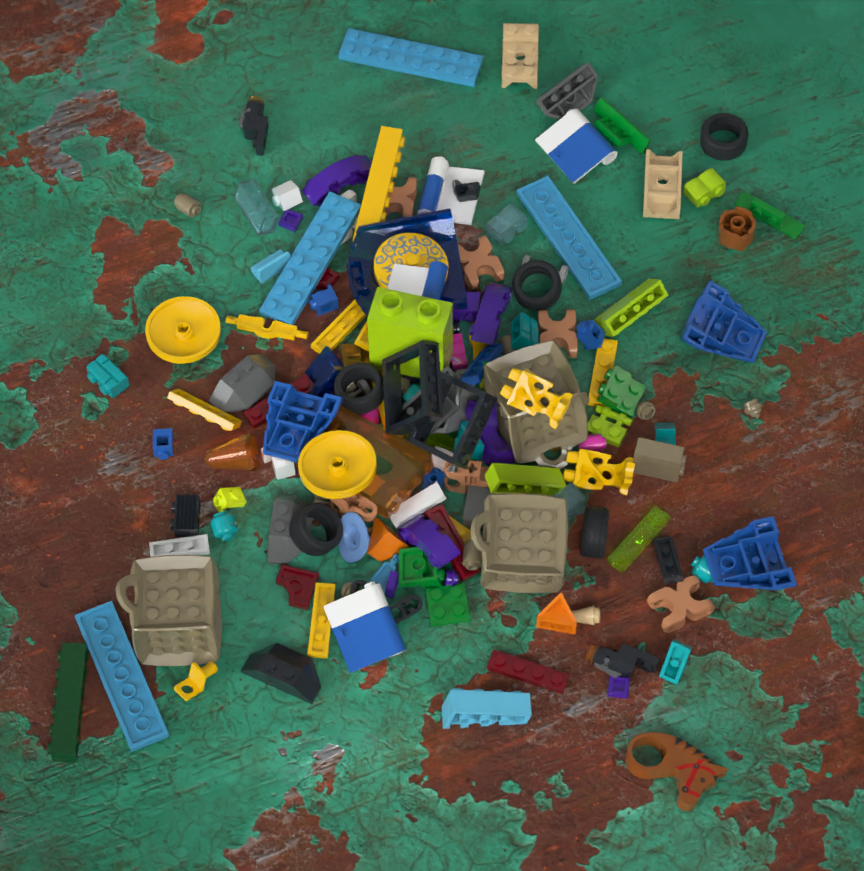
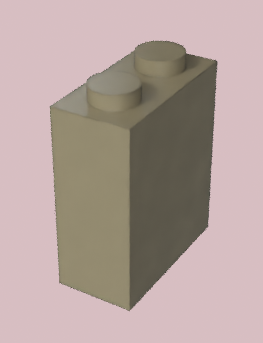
[633,437,687,483]

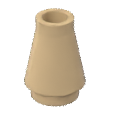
[571,606,601,625]

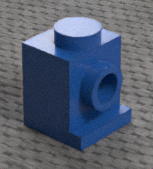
[308,284,339,316]
[576,319,606,350]
[153,428,174,460]
[422,468,445,491]

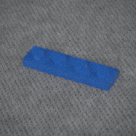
[461,343,504,385]

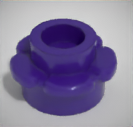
[444,569,458,587]

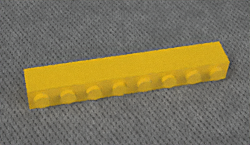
[351,126,406,261]

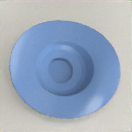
[338,512,370,563]

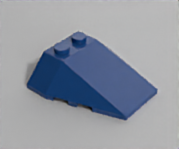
[681,280,767,363]
[263,381,343,463]
[703,516,797,590]

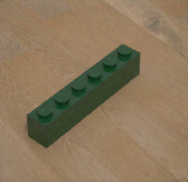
[48,643,89,763]

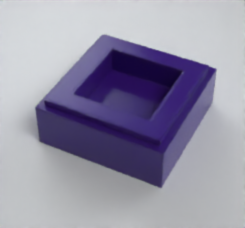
[279,209,303,232]
[386,571,398,598]
[608,676,630,699]

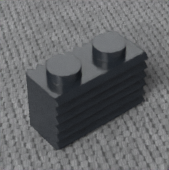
[170,494,201,537]

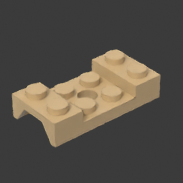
[502,23,539,89]
[643,149,683,219]

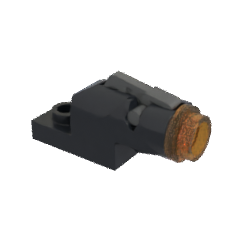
[238,96,269,156]
[586,643,660,678]

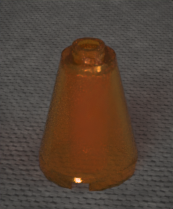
[204,433,260,471]

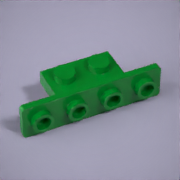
[594,97,651,154]
[734,192,805,240]

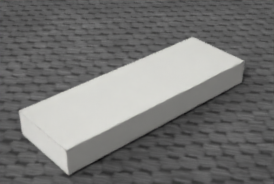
[387,482,447,529]
[149,534,210,557]

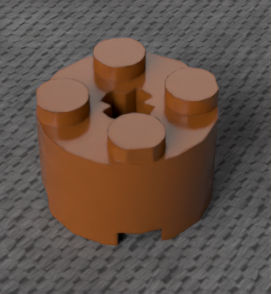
[718,207,756,251]

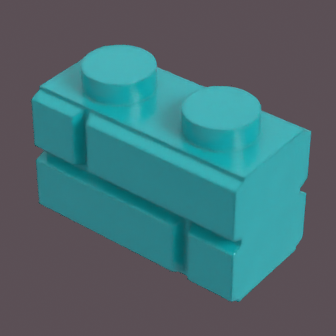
[511,312,540,350]
[86,354,130,398]

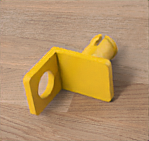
[174,661,218,701]

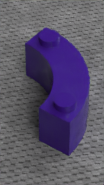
[302,155,372,206]
[469,282,513,345]
[465,399,514,467]
[397,515,461,570]

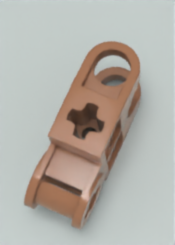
[444,460,489,494]

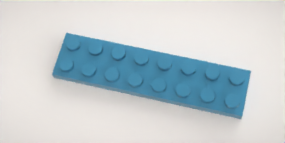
[338,28,483,87]
[516,176,622,300]
[259,191,361,325]
[74,601,169,752]

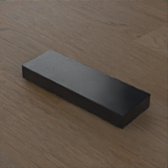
[652,536,683,584]

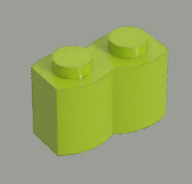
[683,168,726,208]

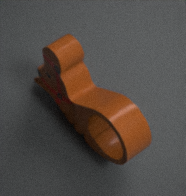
[625,732,728,811]

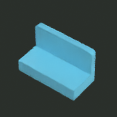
[250,249,291,284]

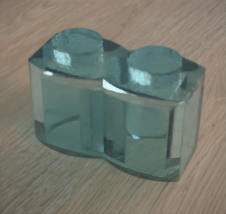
[486,204,527,245]

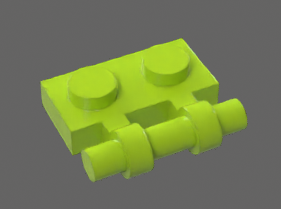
[588,405,633,448]

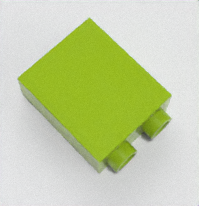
[367,287,453,378]

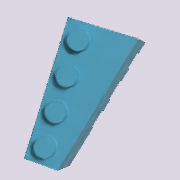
[442,688,532,729]

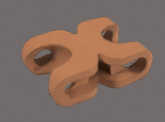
[385,177,417,224]
[452,235,504,291]
[538,309,577,358]
[329,494,378,535]
[647,575,715,633]

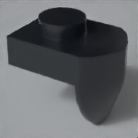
[452,180,481,202]

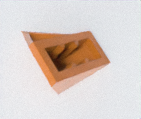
[367,518,411,562]
[536,593,577,635]

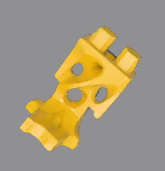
[500,368,573,429]
[563,449,635,495]

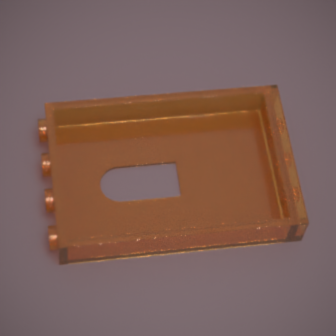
[294,405,434,519]

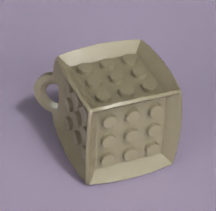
[484,341,588,469]
[471,493,568,593]
[116,555,222,666]

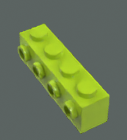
[594,279,668,337]
[484,463,566,497]

